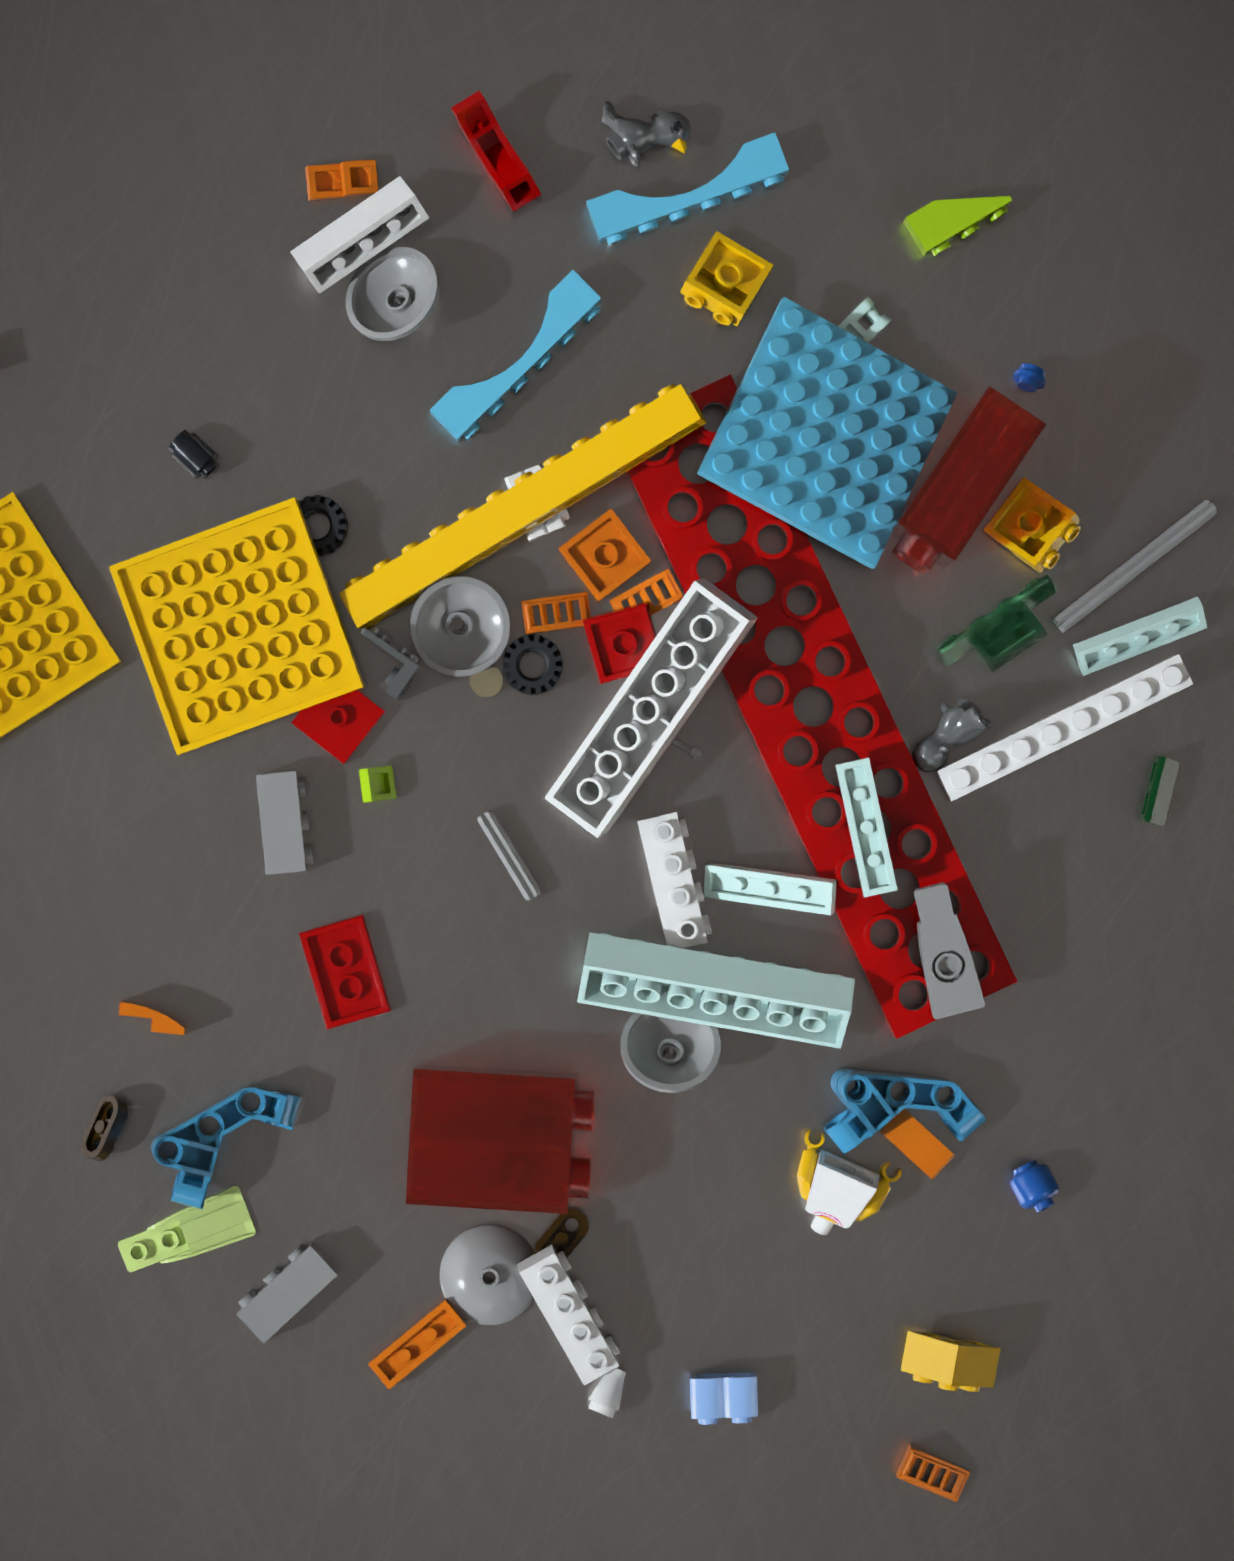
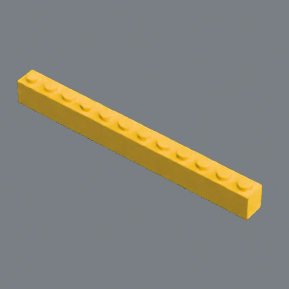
[338,384,707,630]

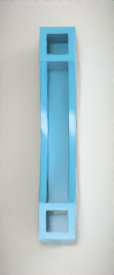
[586,132,789,245]
[429,270,601,442]

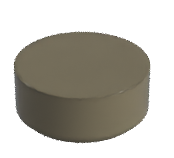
[470,665,504,698]

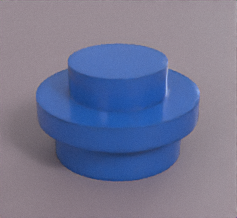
[1013,363,1046,392]

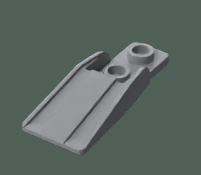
[914,882,985,1019]

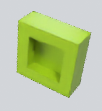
[359,765,396,803]

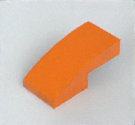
[305,159,378,201]
[119,1000,188,1035]
[880,1109,955,1180]

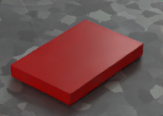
[299,914,391,1029]

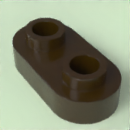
[81,1095,128,1161]
[534,1208,589,1258]

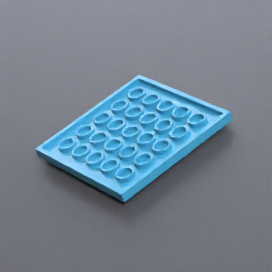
[697,297,957,569]

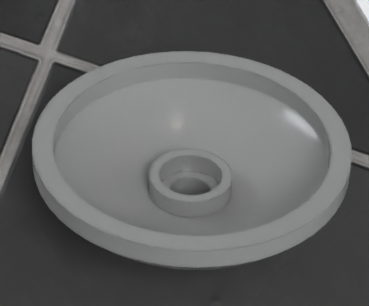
[346,247,440,341]
[409,576,510,677]
[620,1013,721,1093]
[440,1224,534,1325]

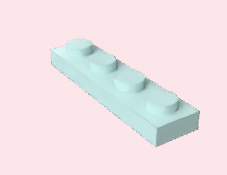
[1073,597,1207,676]
[835,758,898,897]
[704,862,837,915]

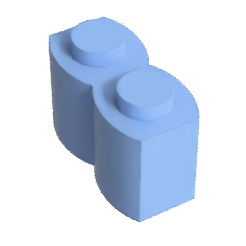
[690,1372,758,1425]

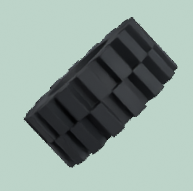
[298,495,348,557]
[503,634,563,695]

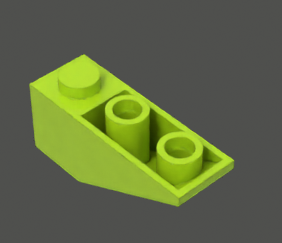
[903,196,1012,256]

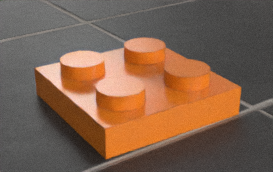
[558,509,652,602]

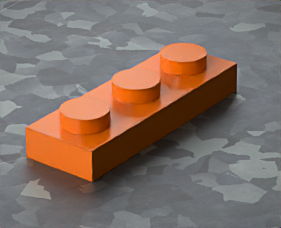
[368,1299,467,1390]

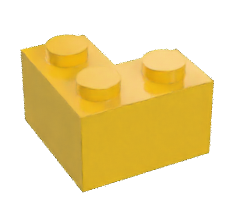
[901,1331,1001,1392]

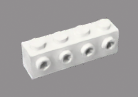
[290,176,429,294]
[637,812,712,948]
[517,1245,621,1386]

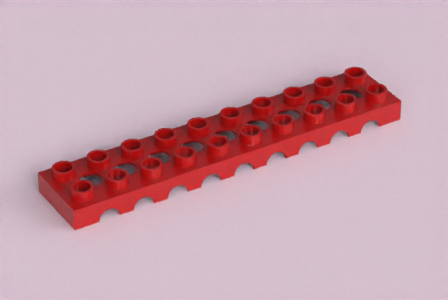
[627,374,1018,1039]

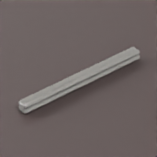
[1053,499,1218,633]

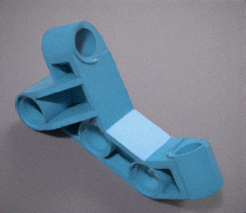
[824,1067,987,1155]
[151,1086,301,1210]

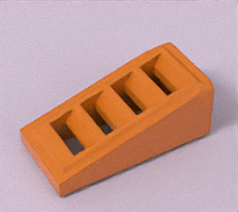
[609,569,683,616]
[521,592,591,635]
[896,1444,970,1502]

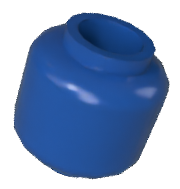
[1010,1160,1060,1213]

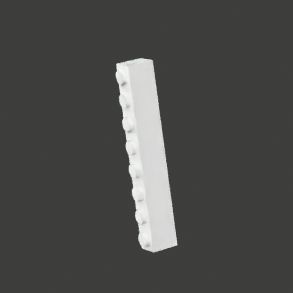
[934,654,1193,801]

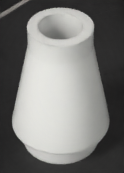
[588,1368,626,1418]

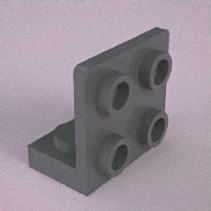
[361,626,422,701]

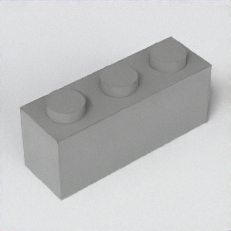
[256,771,313,875]
[237,1242,340,1344]

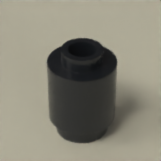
[168,430,218,479]

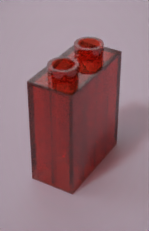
[891,386,1046,575]
[405,1065,595,1214]

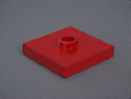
[582,601,657,684]
[291,690,385,764]

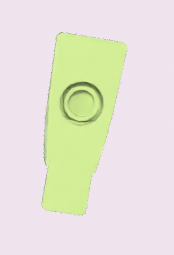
[118,1185,256,1272]

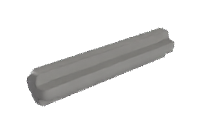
[477,810,541,901]

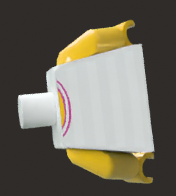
[797,1129,902,1235]

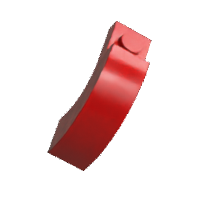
[451,91,542,212]

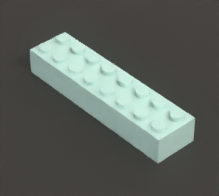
[577,932,855,1049]

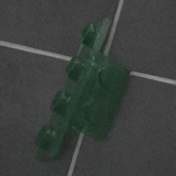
[938,574,1056,673]

